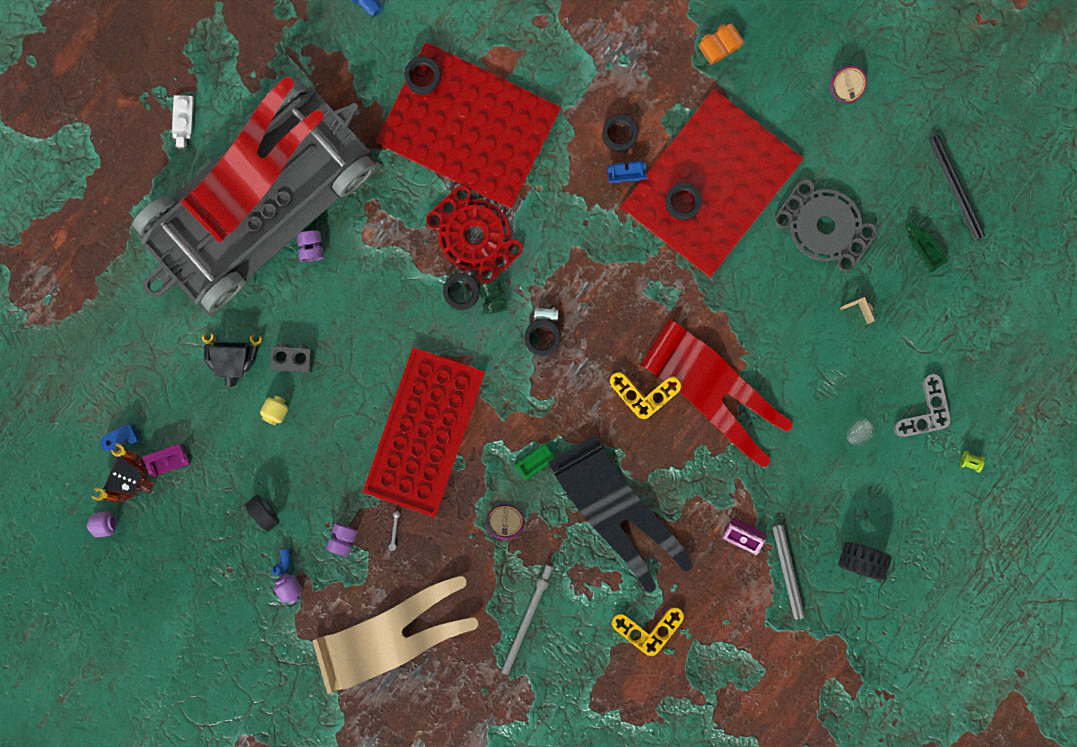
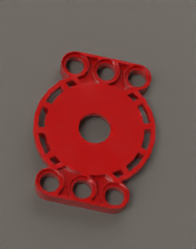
[426,185,523,284]

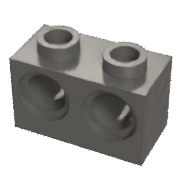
[270,343,313,373]

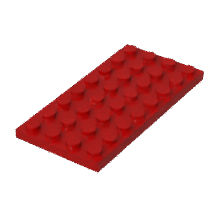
[362,347,485,517]

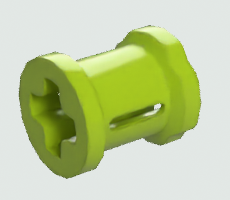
[960,451,985,473]

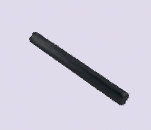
[929,135,985,240]

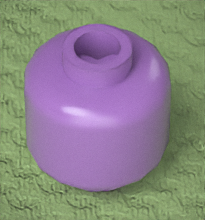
[87,511,118,538]
[273,574,302,604]

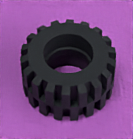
[838,542,892,581]

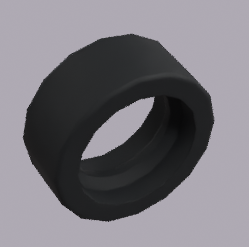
[404,56,441,95]
[602,114,638,152]
[665,182,702,221]
[443,273,480,310]
[524,319,561,357]
[245,495,280,532]

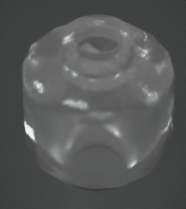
[846,417,875,446]

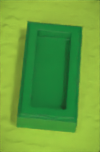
[514,443,556,481]

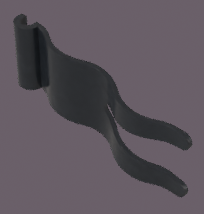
[548,436,693,592]

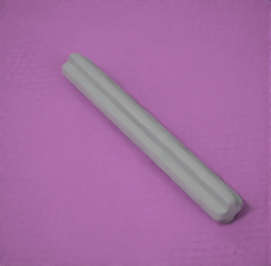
[773,524,805,619]

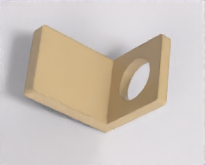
[840,297,875,324]

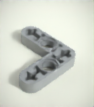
[894,374,950,437]

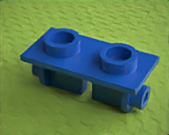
[607,160,647,183]

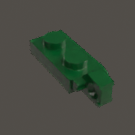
[905,221,948,272]

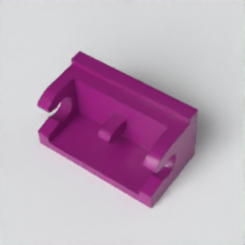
[143,444,190,477]

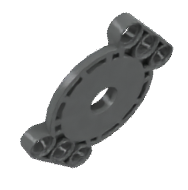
[774,180,877,272]

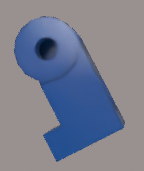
[100,424,142,451]

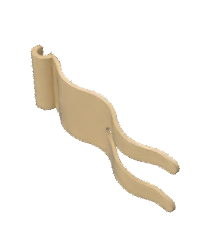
[312,576,478,694]

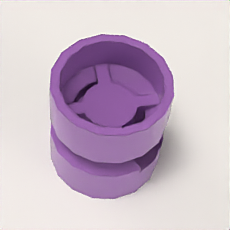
[296,231,324,262]
[326,523,358,557]

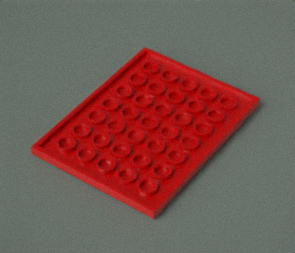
[375,42,561,209]
[620,89,804,278]

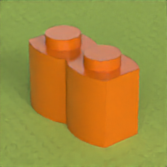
[699,23,744,65]

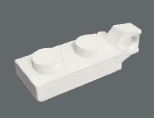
[172,96,194,149]

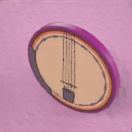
[830,65,867,103]
[486,504,525,539]

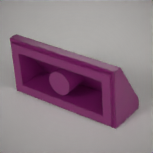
[722,518,766,555]

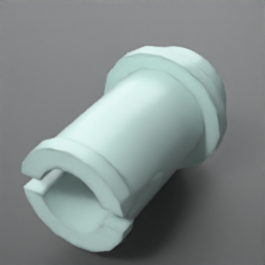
[534,307,559,323]

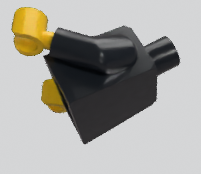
[202,333,262,387]

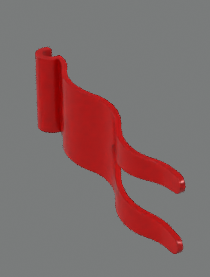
[180,77,324,243]
[639,320,793,467]

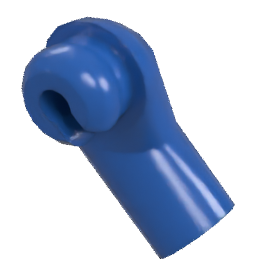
[272,549,291,576]

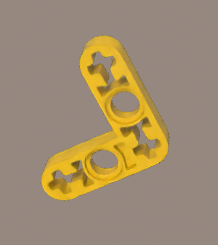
[610,372,682,419]
[612,607,684,656]

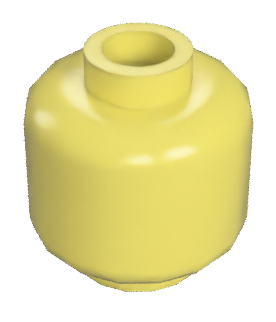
[260,395,289,425]

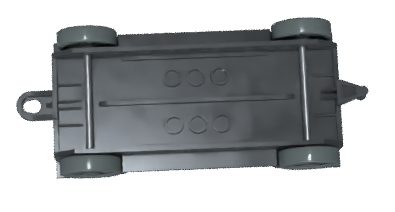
[133,80,382,317]

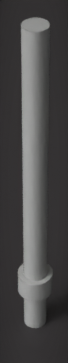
[501,565,553,675]

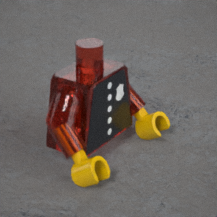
[92,443,154,502]

